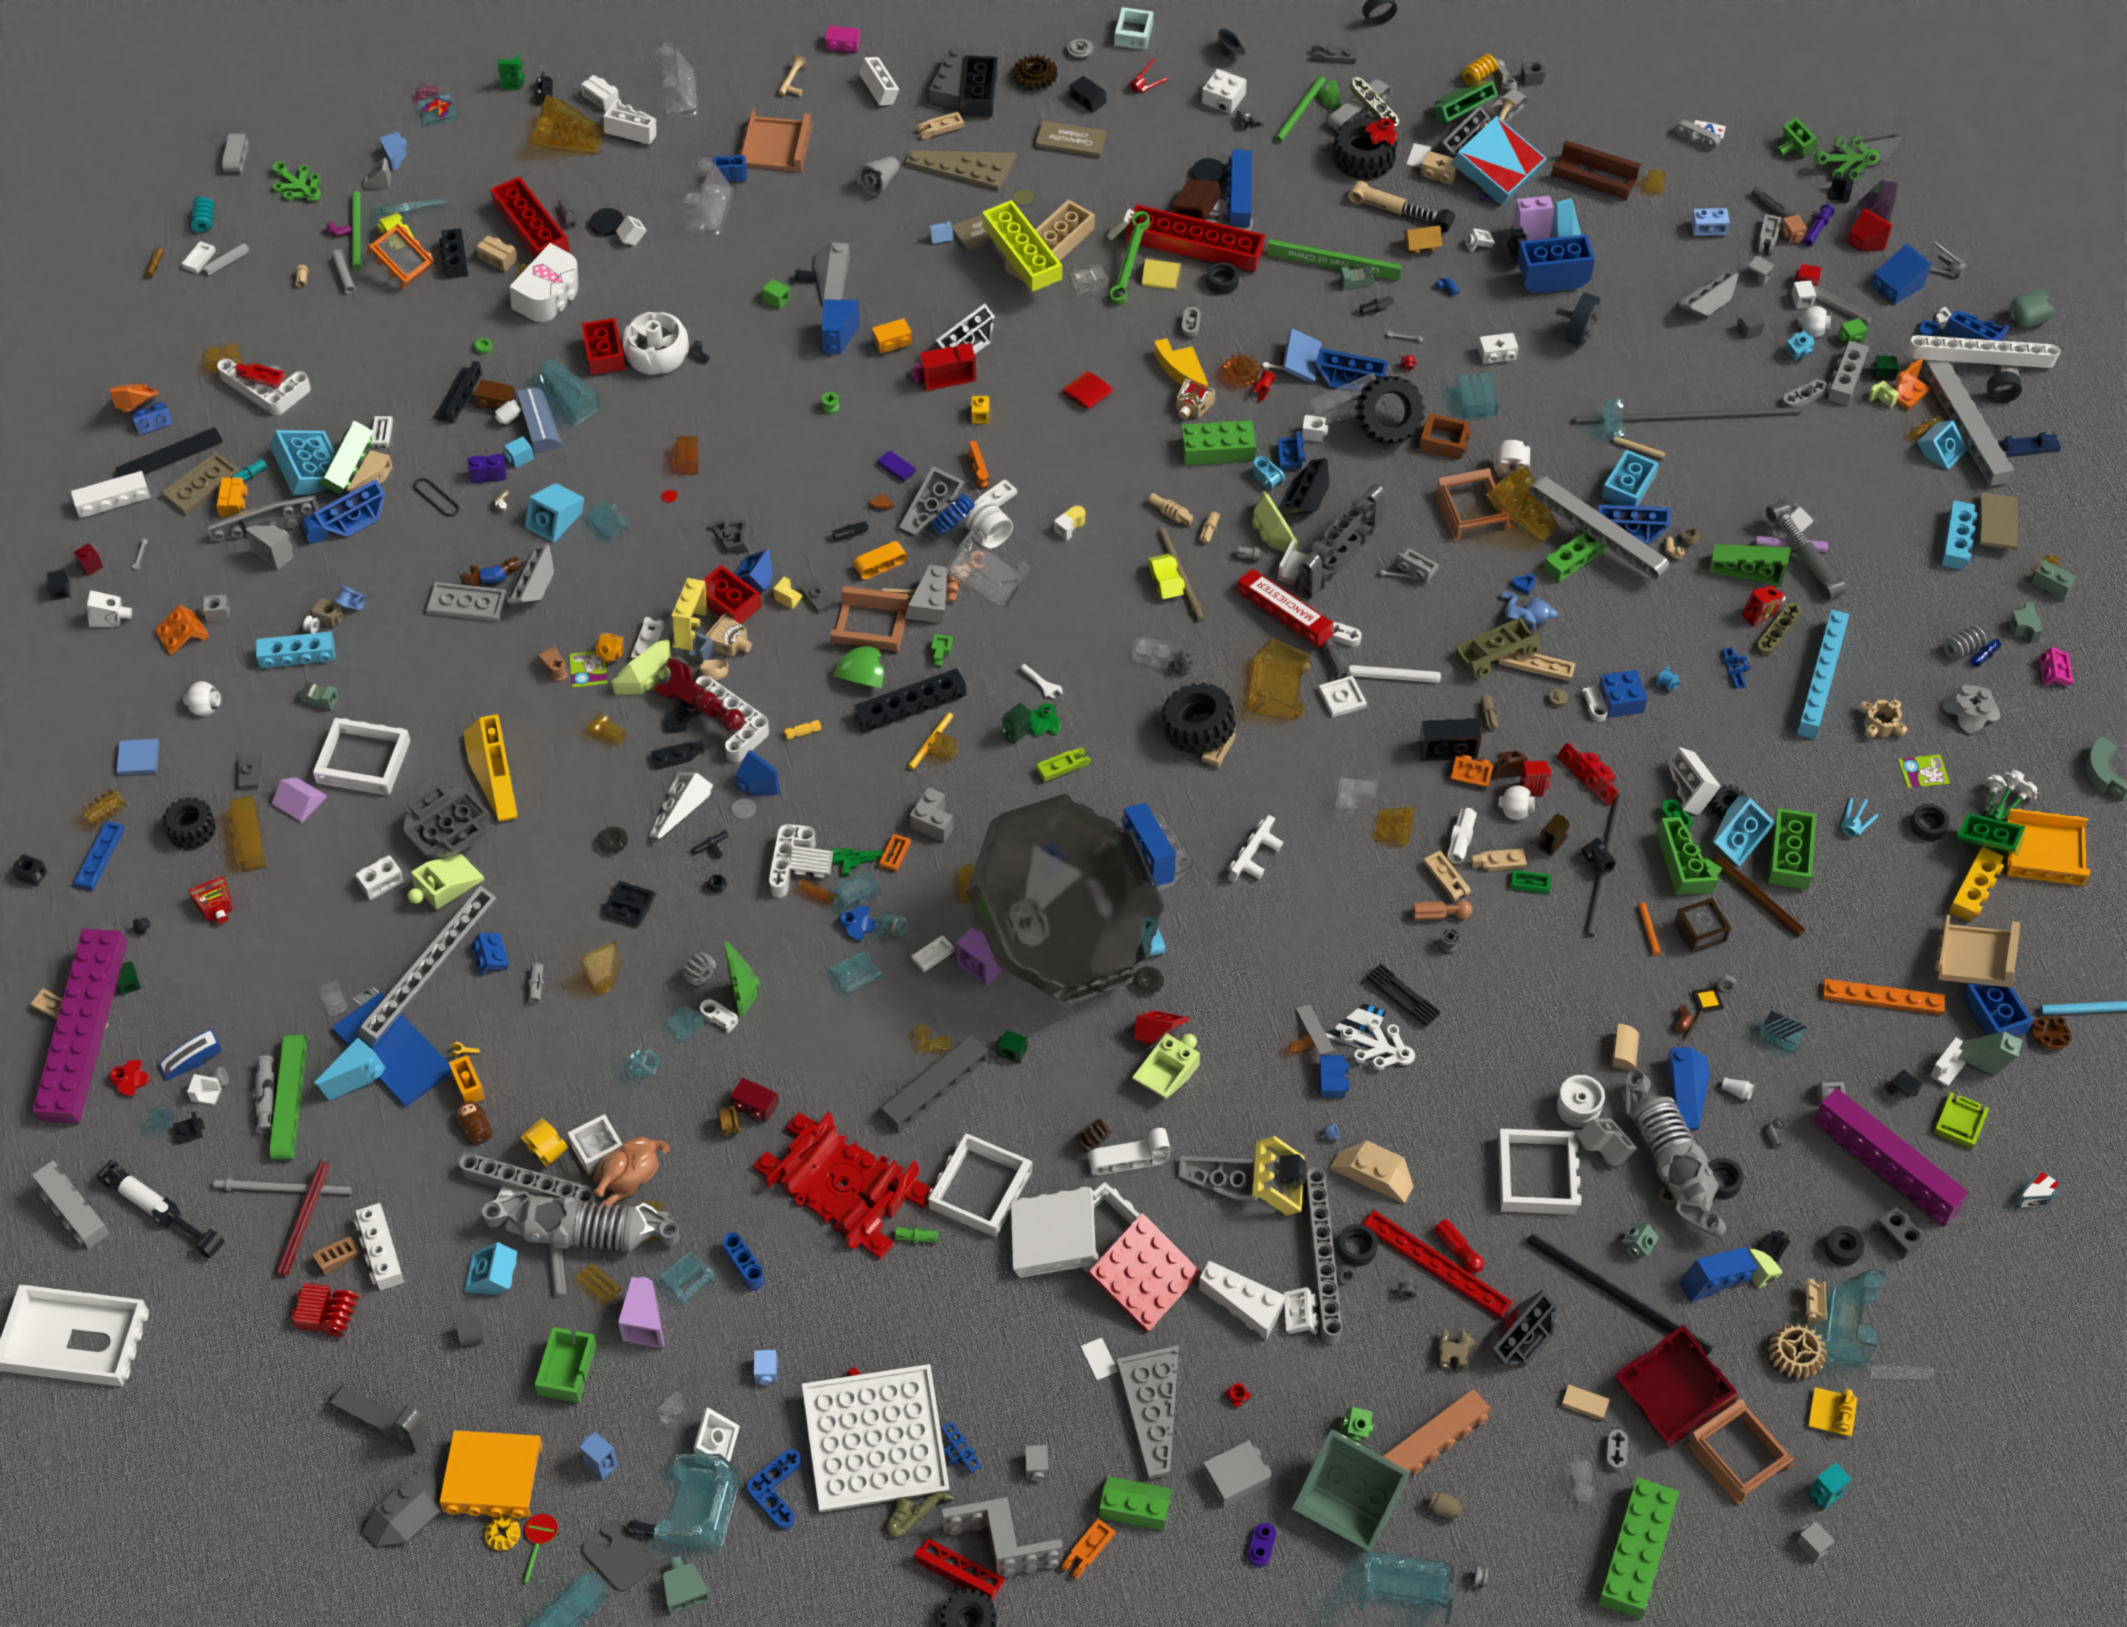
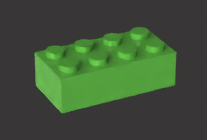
[1181,420,1256,465]
[1768,808,1817,890]

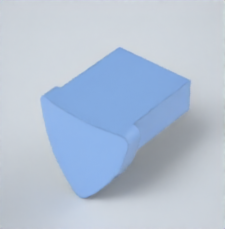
[929,221,953,244]

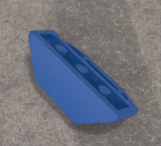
[1316,348,1388,393]
[313,479,386,537]
[1598,505,1671,544]

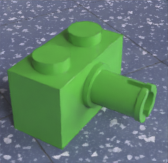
[1776,117,1817,158]

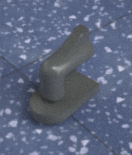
[1236,110,1264,131]

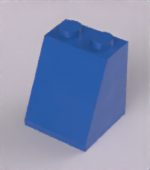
[1871,243,1931,305]
[822,299,860,354]

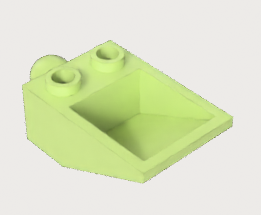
[408,854,485,910]
[1132,1033,1200,1099]

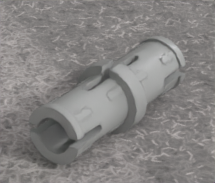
[528,963,544,1004]

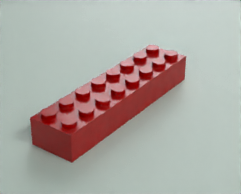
[1126,204,1266,272]

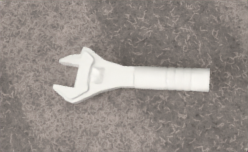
[1020,664,1063,700]

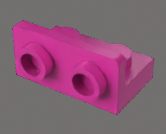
[2039,647,2073,687]

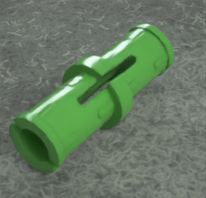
[895,1227,938,1243]

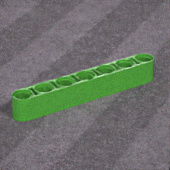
[270,1034,307,1160]

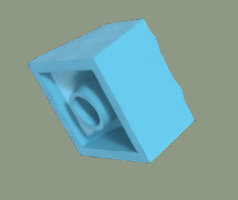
[1917,420,1968,470]
[464,1242,517,1295]

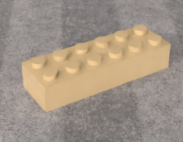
[1005,199,1095,283]

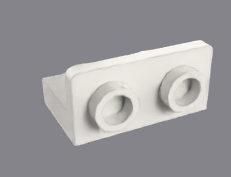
[1930,1037,1966,1087]
[1284,1287,1320,1334]

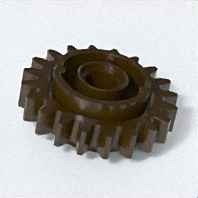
[1013,54,1058,91]

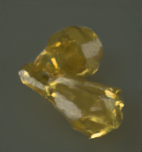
[914,1025,952,1051]

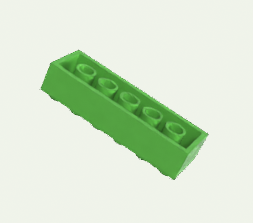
[1598,1477,1680,1620]

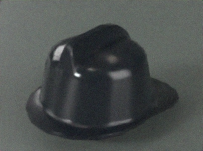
[1216,29,1246,57]

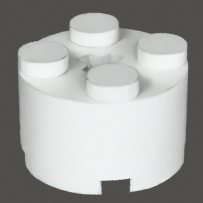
[1494,440,1530,479]

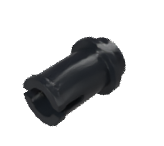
[795,268,816,282]
[627,1519,657,1538]

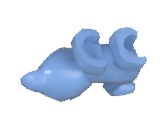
[1501,592,1558,633]

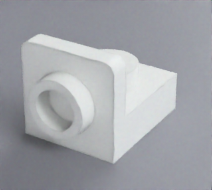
[1465,228,1495,252]

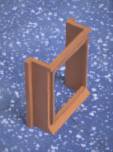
[1433,468,1512,541]
[830,586,908,654]
[1686,1398,1794,1506]

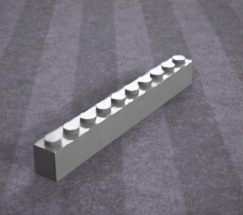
[1916,359,2014,486]
[357,886,496,1047]

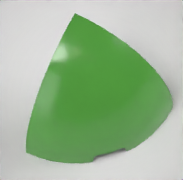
[833,646,884,688]

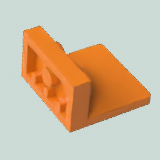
[1893,359,1931,411]
[155,605,209,655]

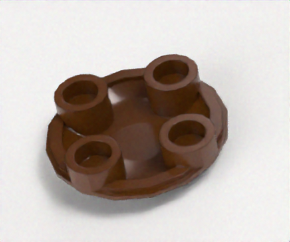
[2031,1016,2072,1050]

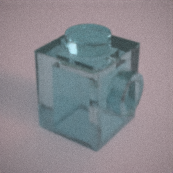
[626,1048,662,1080]

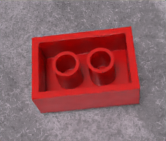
[581,318,625,375]
[702,565,762,624]

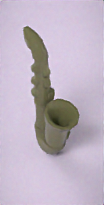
[887,1492,954,1538]

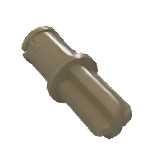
[1480,695,1498,730]

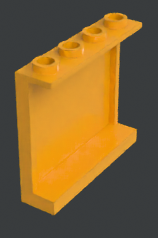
[2006,809,2090,886]
[440,1430,543,1519]

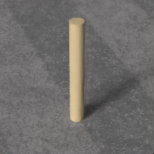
[1613,436,1666,459]

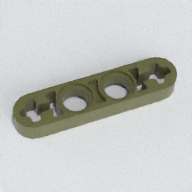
[1349,77,1399,129]
[1756,603,1802,657]

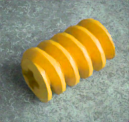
[1462,54,1498,87]

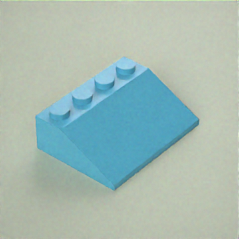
[269,430,349,495]

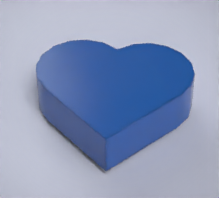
[1918,319,1941,337]
[1512,574,1536,595]

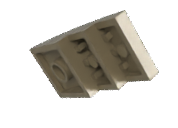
[1978,492,2018,550]

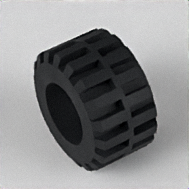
[162,797,216,850]

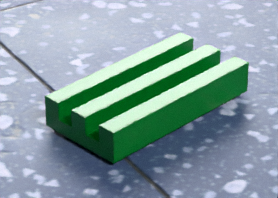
[1510,870,1551,895]

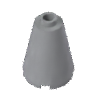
[856,156,900,196]

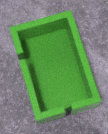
[535,1327,597,1403]

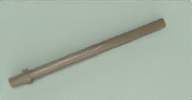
[1159,527,1204,621]

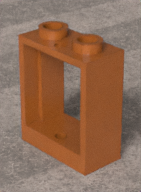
[1419,413,1472,460]

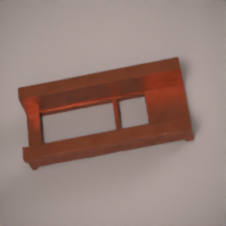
[1551,140,1641,201]

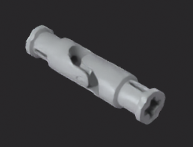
[255,1055,274,1135]

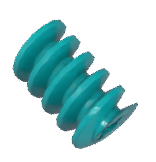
[191,196,215,232]

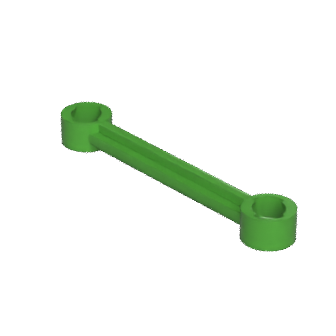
[1110,211,1150,305]

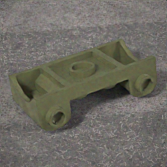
[1456,617,1540,678]

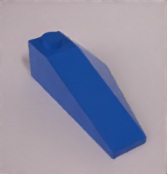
[1667,1047,1710,1130]

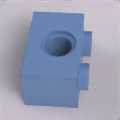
[579,1432,618,1480]

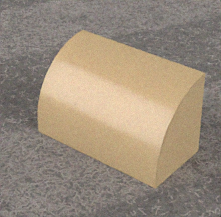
[1612,1023,1639,1071]

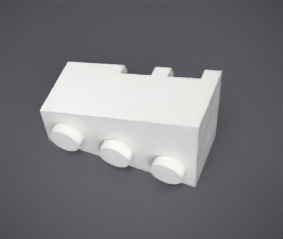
[603,99,656,144]
[1668,747,1721,815]

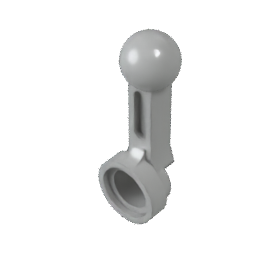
[1496,59,1517,92]

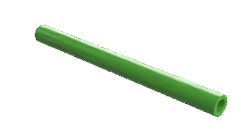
[1275,76,1326,143]
[352,191,361,270]

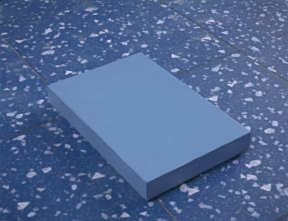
[1282,328,1322,384]

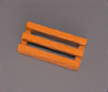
[879,834,911,873]

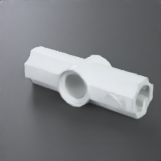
[1447,808,1477,864]

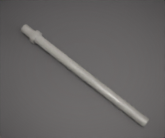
[214,1178,352,1195]

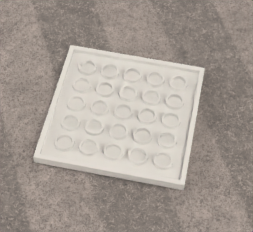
[802,1364,950,1512]

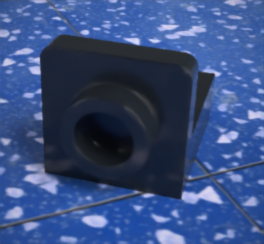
[173,1111,205,1145]
[1760,1230,1791,1263]

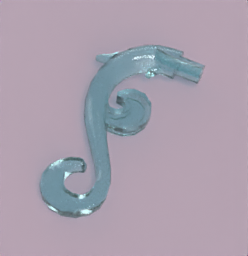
[374,198,448,215]

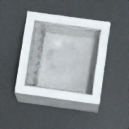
[568,1114,622,1175]

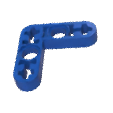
[747,1449,801,1530]

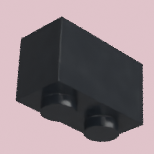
[1069,76,1106,113]

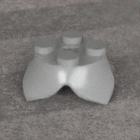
[1942,685,2000,735]

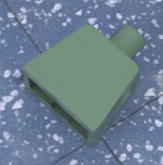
[663,1556,711,1615]

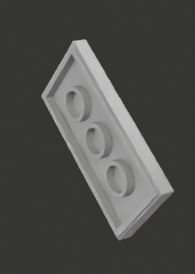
[426,582,507,622]

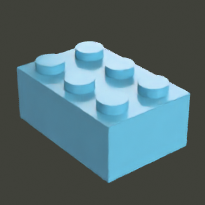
[1601,449,1659,506]

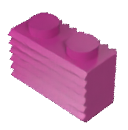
[825,26,861,53]

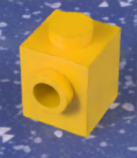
[972,396,989,424]

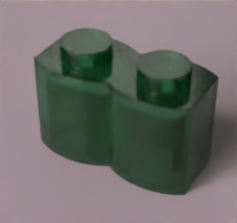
[1002,702,1032,745]

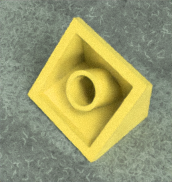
[1142,259,1181,290]

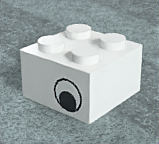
[1202,69,1247,114]

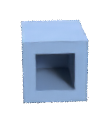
[754,1350,777,1385]

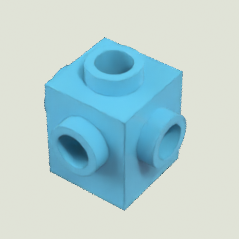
[1785,330,1815,361]

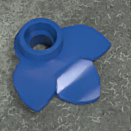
[839,906,878,940]

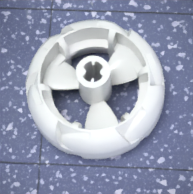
[622,312,689,375]

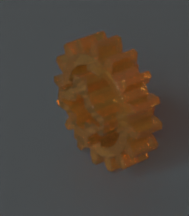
[1222,353,1260,387]

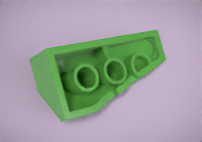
[724,941,760,1017]

